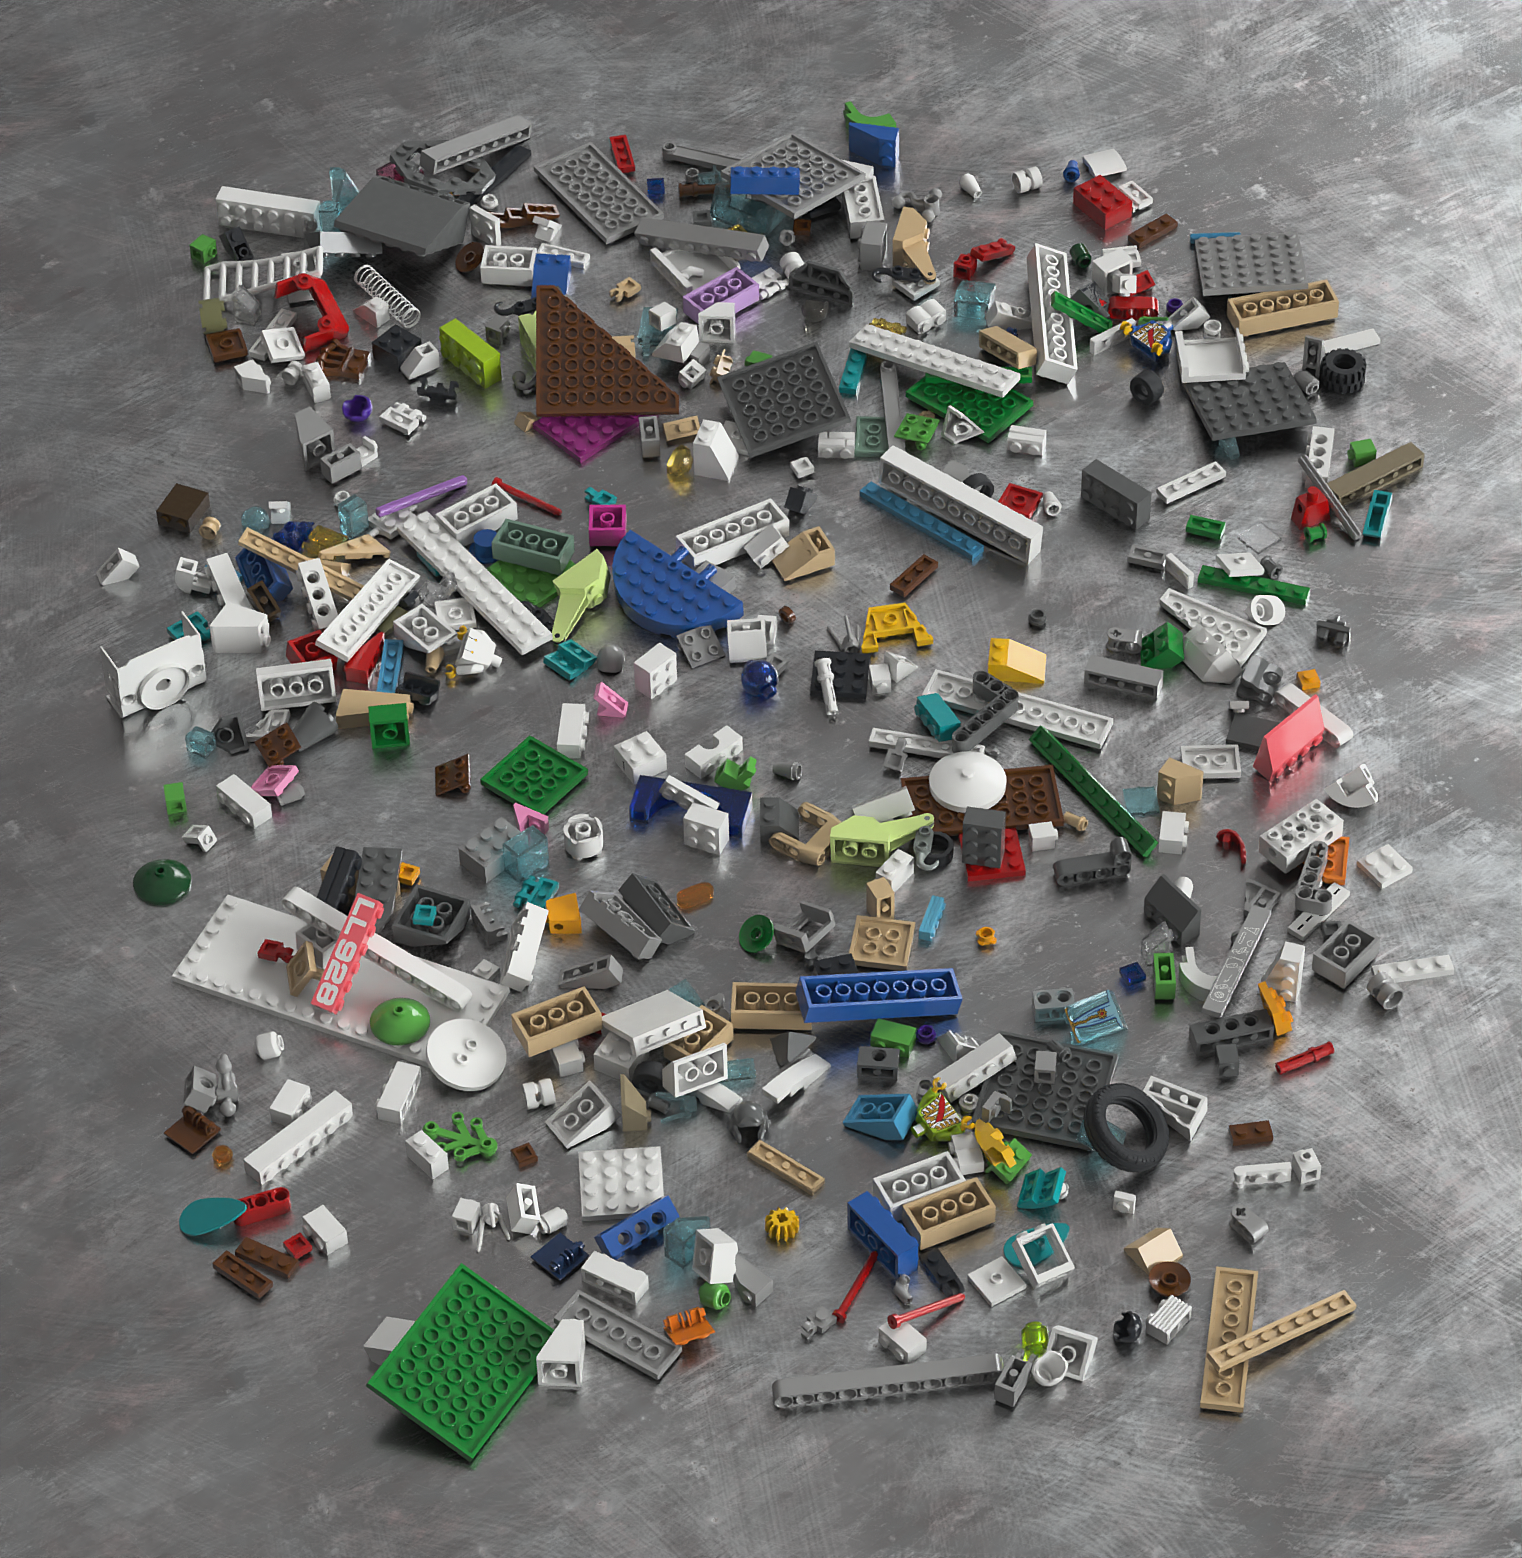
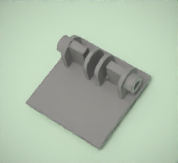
[676,625,725,669]

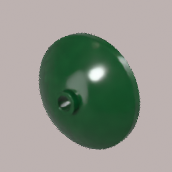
[133,859,192,905]

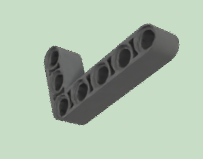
[952,671,1019,753]

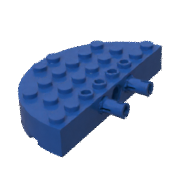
[612,530,744,638]

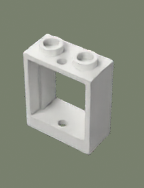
[1012,1223,1075,1289]

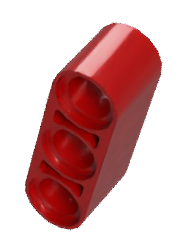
[1108,296,1159,320]
[233,1187,291,1226]

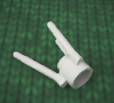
[476,1203,510,1252]

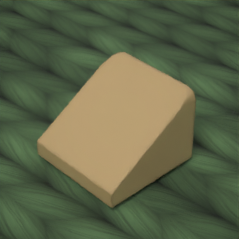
[514,412,539,432]

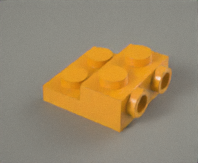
[1258,981,1293,1036]

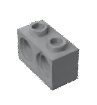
[1032,988,1075,1022]

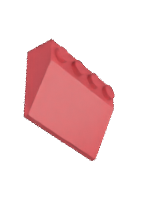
[1253,694,1324,781]

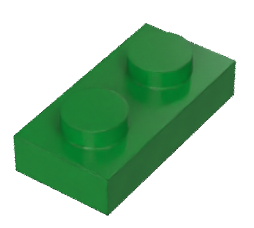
[1185,515,1226,540]

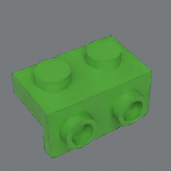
[984,1138,1032,1184]

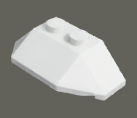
[1183,624,1244,684]

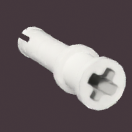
[814,658,838,716]

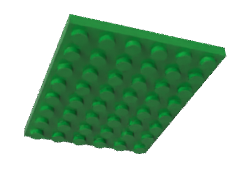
[366,1263,554,1462]

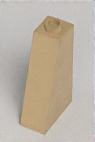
[336,689,414,729]

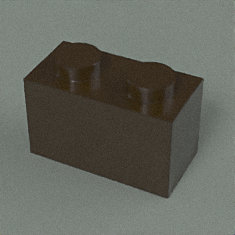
[245,580,281,623]

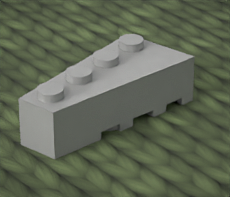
[579,890,662,959]

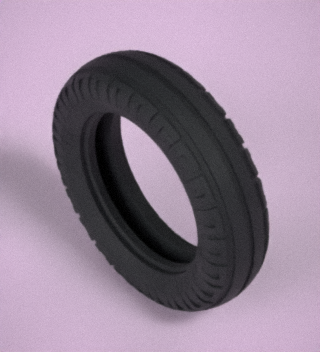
[1083,1083,1169,1173]

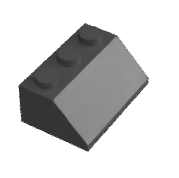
[1144,874,1201,946]

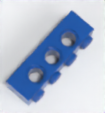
[594,1195,680,1260]

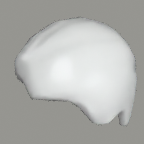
[1031,1350,1068,1387]

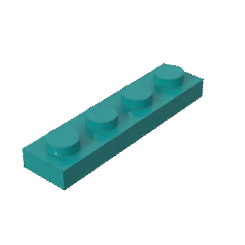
[839,348,868,395]

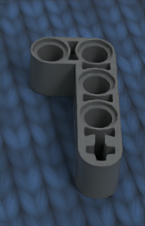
[1052,837,1132,886]

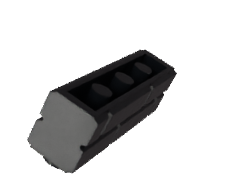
[316,846,362,913]

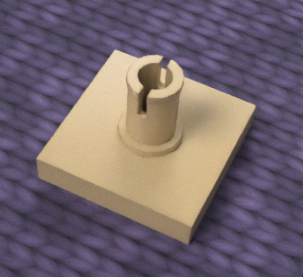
[286,941,325,997]

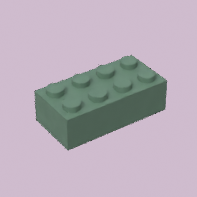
[492,519,575,575]

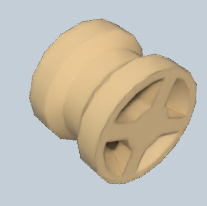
[199,517,221,540]

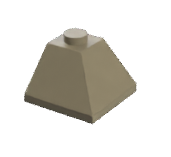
[620,1074,651,1132]

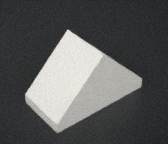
[884,651,918,683]

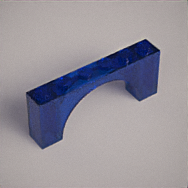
[629,775,753,839]

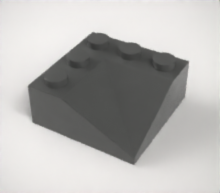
[392,884,471,946]

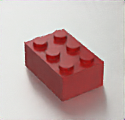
[1073,175,1132,230]

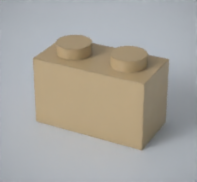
[866,877,895,919]

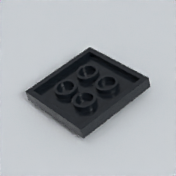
[810,650,871,699]

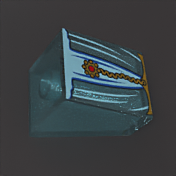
[1063,989,1128,1046]

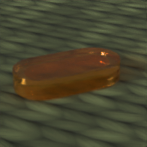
[677,882,714,908]

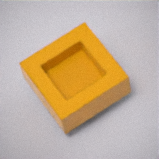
[1296,669,1321,690]
[398,862,420,886]

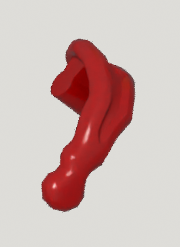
[1216,829,1246,865]

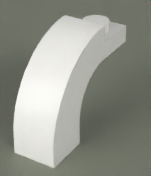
[1179,947,1231,1004]

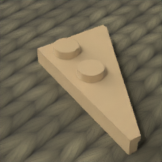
[318,534,391,560]

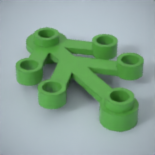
[423,1112,498,1161]

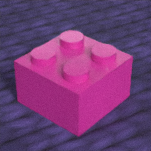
[589,505,627,546]

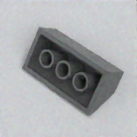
[304,232,382,258]
[618,873,695,945]

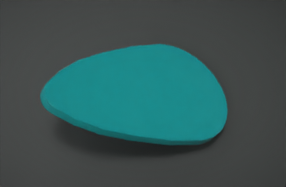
[179,1198,247,1236]
[1004,1223,1070,1268]

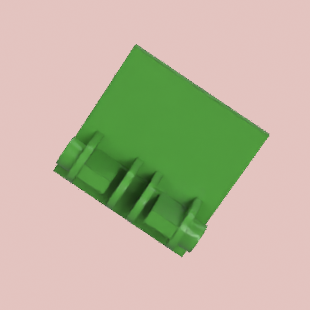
[894,413,940,450]

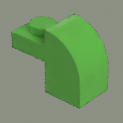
[714,756,757,791]

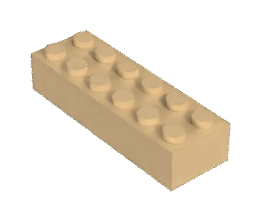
[1227,279,1339,336]

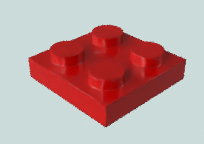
[998,483,1043,519]

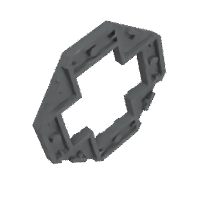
[389,140,496,195]

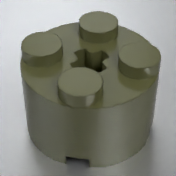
[198,298,228,335]

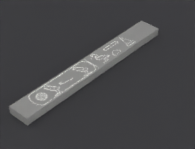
[1201,905,1271,1019]

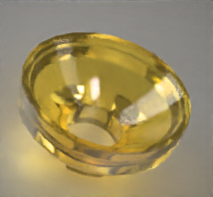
[667,445,693,477]

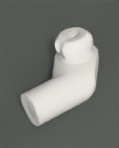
[680,265,704,280]

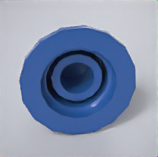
[469,529,498,564]

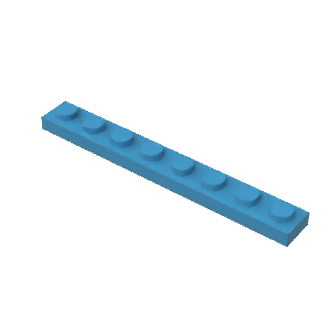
[860,481,984,560]

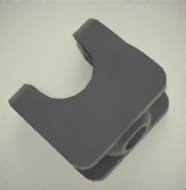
[1236,655,1283,704]

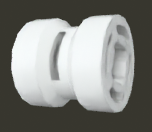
[1203,320,1221,339]
[281,361,303,385]

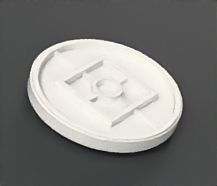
[426,1019,506,1091]

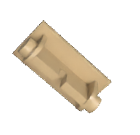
[709,349,733,384]

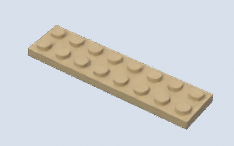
[1200,1266,1258,1413]

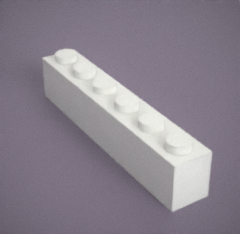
[243,1090,353,1185]

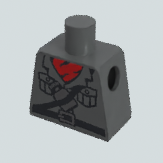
[1070,280,1110,318]

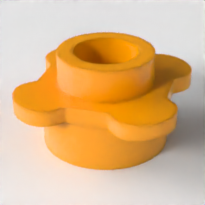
[976,927,997,946]

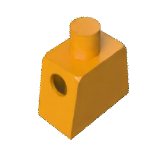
[545,893,582,934]

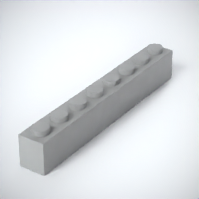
[419,115,532,175]
[635,217,769,262]

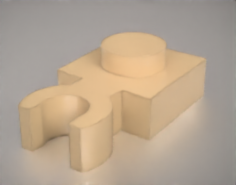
[609,277,641,302]

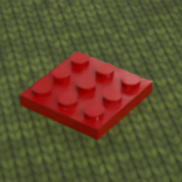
[958,828,1026,882]

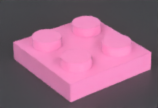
[250,765,299,796]

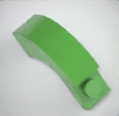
[843,101,896,131]

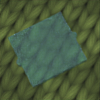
[1123,786,1160,816]

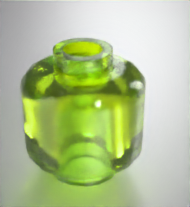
[1021,1322,1049,1355]

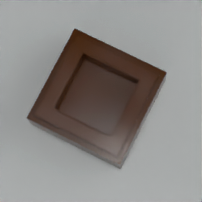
[793,219,811,236]
[510,1142,538,1168]

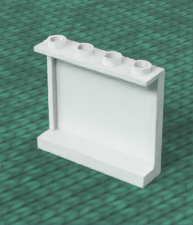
[650,247,741,296]
[1175,328,1249,383]
[601,990,706,1056]

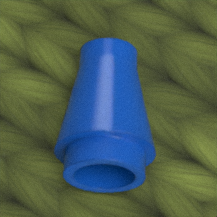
[1063,160,1080,182]

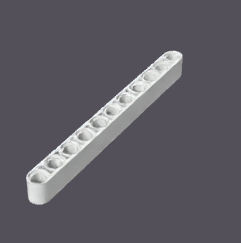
[281,886,472,1012]

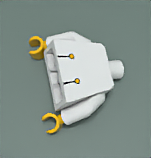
[445,625,502,679]

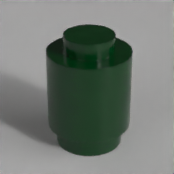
[1069,243,1092,268]

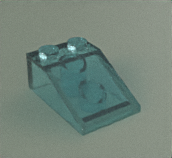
[954,280,996,320]

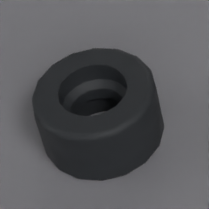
[1129,370,1164,406]
[632,1060,667,1098]

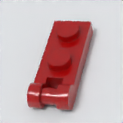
[970,238,1015,262]

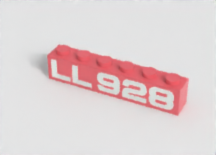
[311,893,384,1015]

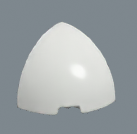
[1324,764,1378,808]

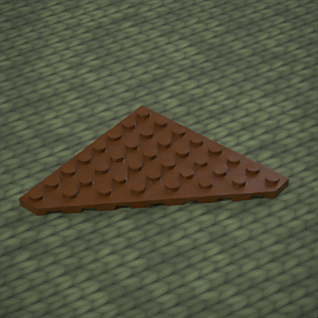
[536,285,679,417]

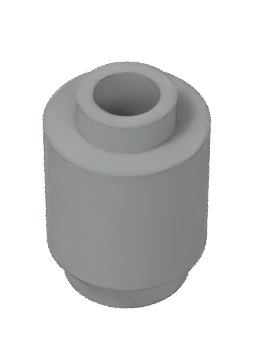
[1294,370,1319,395]

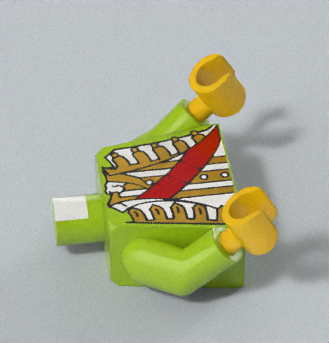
[911,1077,975,1142]

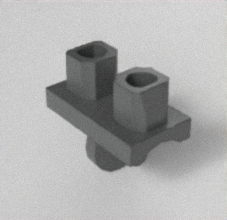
[1316,615,1351,647]

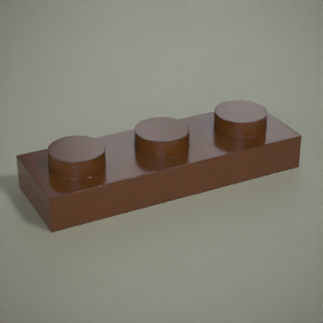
[1128,213,1178,249]
[890,554,938,597]
[235,1237,299,1279]
[212,1250,273,1299]

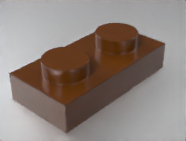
[1228,1120,1273,1146]

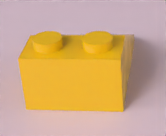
[988,638,1046,684]

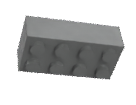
[1081,459,1152,530]

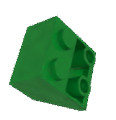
[1140,622,1184,669]

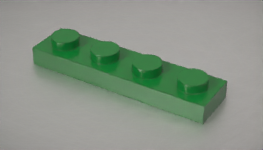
[1051,291,1112,334]

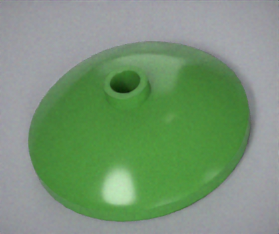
[370,998,430,1045]

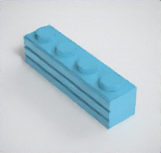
[919,895,946,941]

